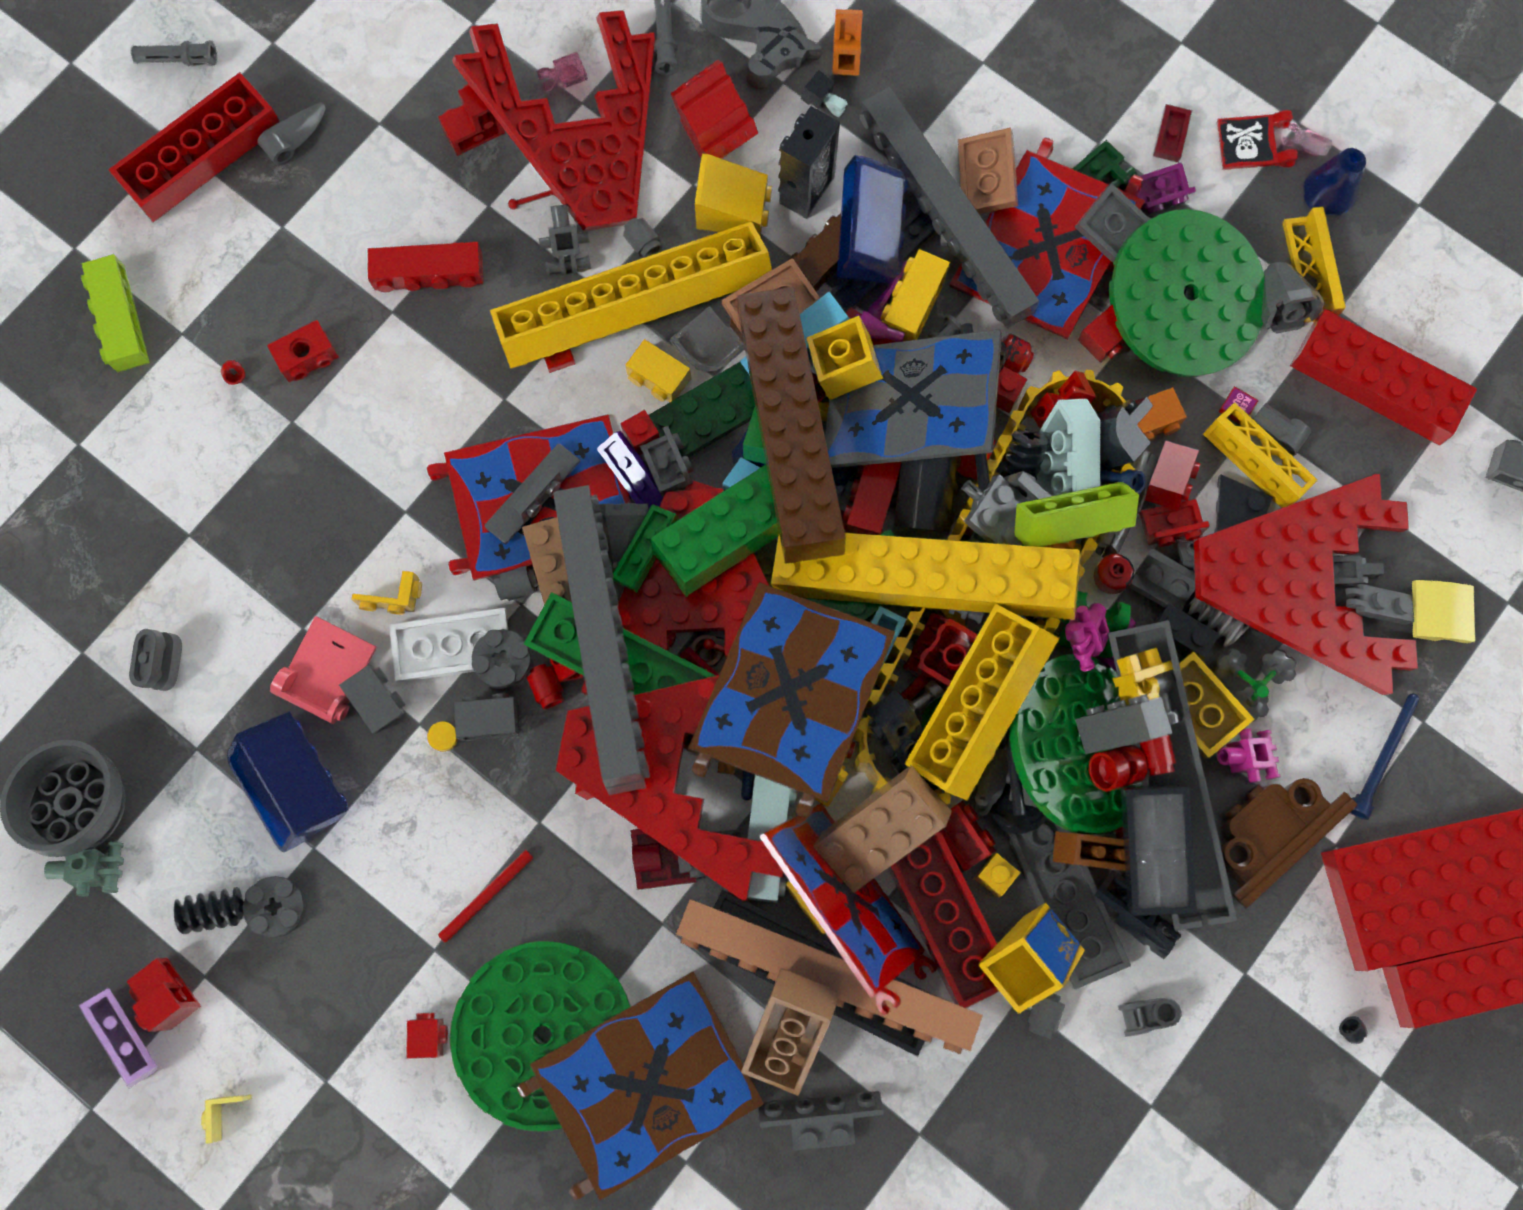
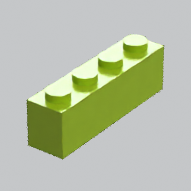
[81,254,150,372]
[1014,482,1139,547]

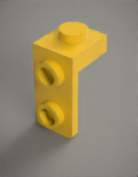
[351,571,422,615]

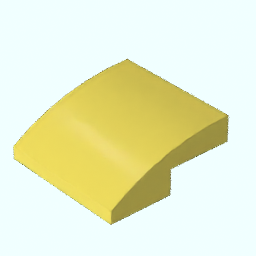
[1412,580,1475,643]

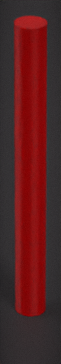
[438,849,534,943]

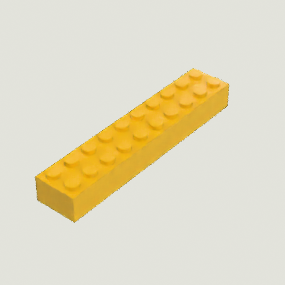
[490,221,772,369]
[771,533,1080,620]

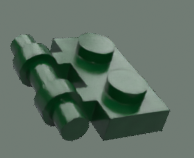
[1072,140,1137,189]

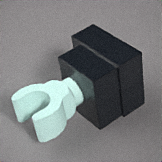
[801,70,848,118]

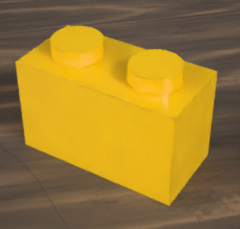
[625,339,691,402]

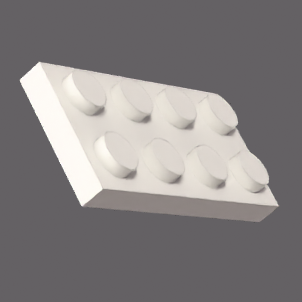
[389,608,509,683]

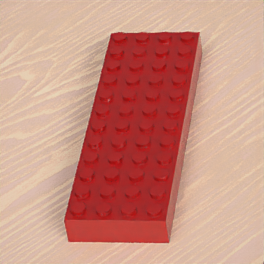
[1321,808,1523,971]

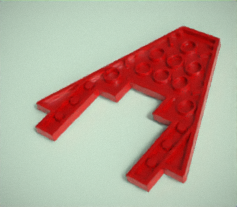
[452,10,655,231]
[555,675,784,901]

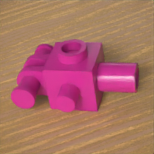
[1065,603,1110,671]
[1217,728,1281,783]

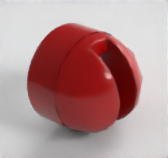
[221,360,245,385]

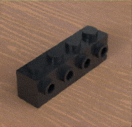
[866,690,939,790]

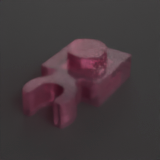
[537,52,588,91]

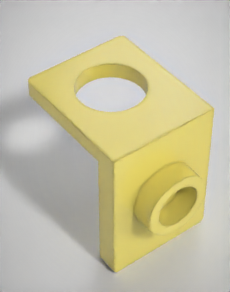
[201,1094,252,1144]

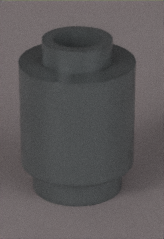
[623,218,662,258]
[494,565,539,601]
[1027,993,1065,1039]

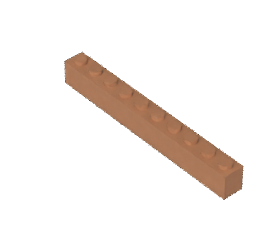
[676,899,983,1055]

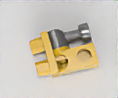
[1113,647,1183,725]

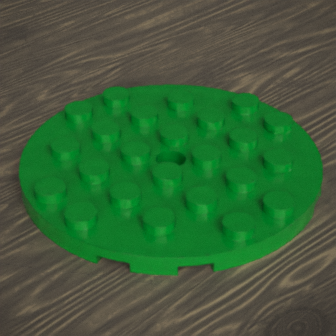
[1109,209,1265,377]
[1009,654,1143,835]
[450,941,631,1131]

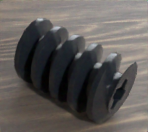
[1000,431,1050,480]
[173,887,244,934]

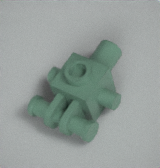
[44,842,124,897]

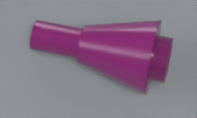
[856,310,905,342]

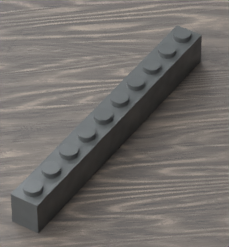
[859,87,1039,328]

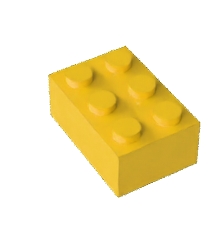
[881,249,950,341]
[1179,652,1255,759]

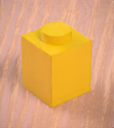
[974,853,1021,898]

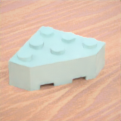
[1037,399,1100,496]

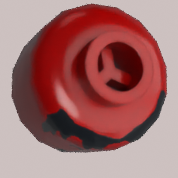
[1093,554,1135,594]

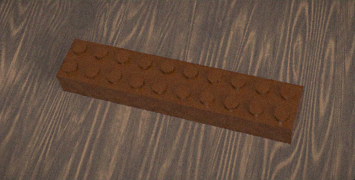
[737,287,846,564]

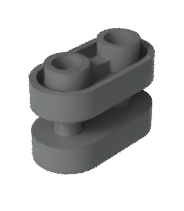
[129,629,182,691]

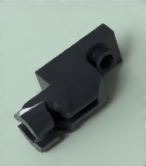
[1094,870,1182,960]

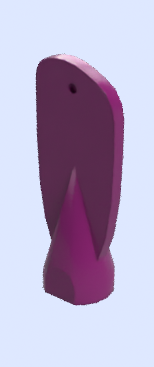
[866,261,907,321]

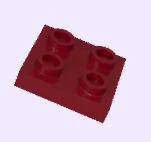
[630,829,697,890]

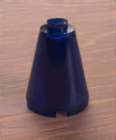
[1303,148,1366,216]

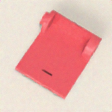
[270,616,377,724]

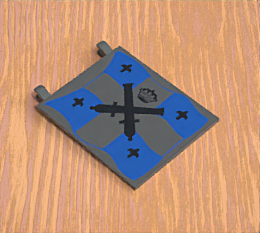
[814,329,1002,468]

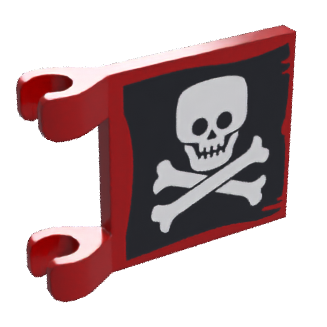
[1217,110,1298,170]

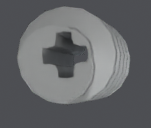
[1188,597,1249,647]

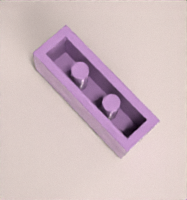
[79,988,157,1089]

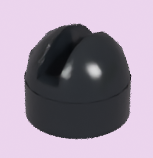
[1339,1016,1368,1044]

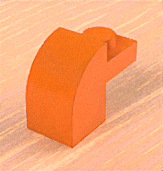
[832,9,863,76]

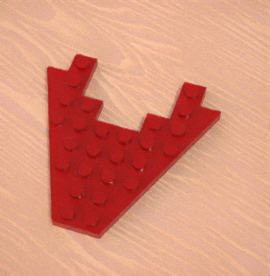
[1194,474,1418,695]
[582,488,769,695]

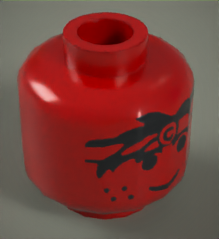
[1001,333,1034,374]

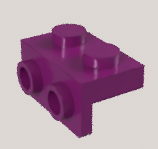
[1129,162,1196,214]

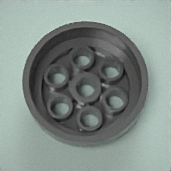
[0,740,125,857]

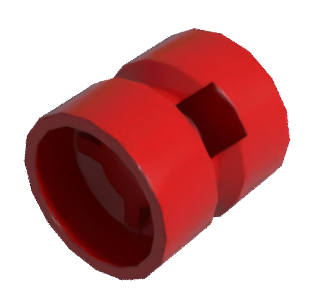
[1089,745,1148,791]

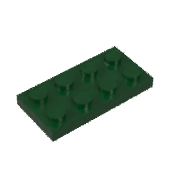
[649,362,755,457]

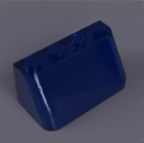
[837,155,907,283]
[227,711,349,853]

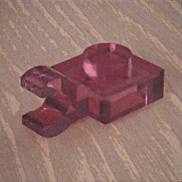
[1281,123,1332,157]

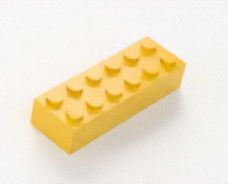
[905,604,1059,801]

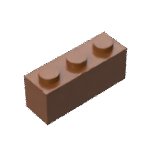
[1053,831,1125,871]

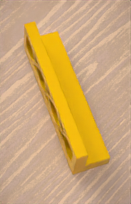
[1282,207,1346,323]
[1203,402,1318,508]

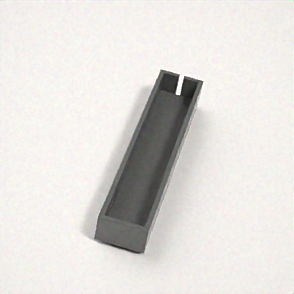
[553,485,650,795]
[1108,620,1237,931]

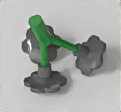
[1214,648,1297,722]

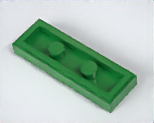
[612,504,679,593]

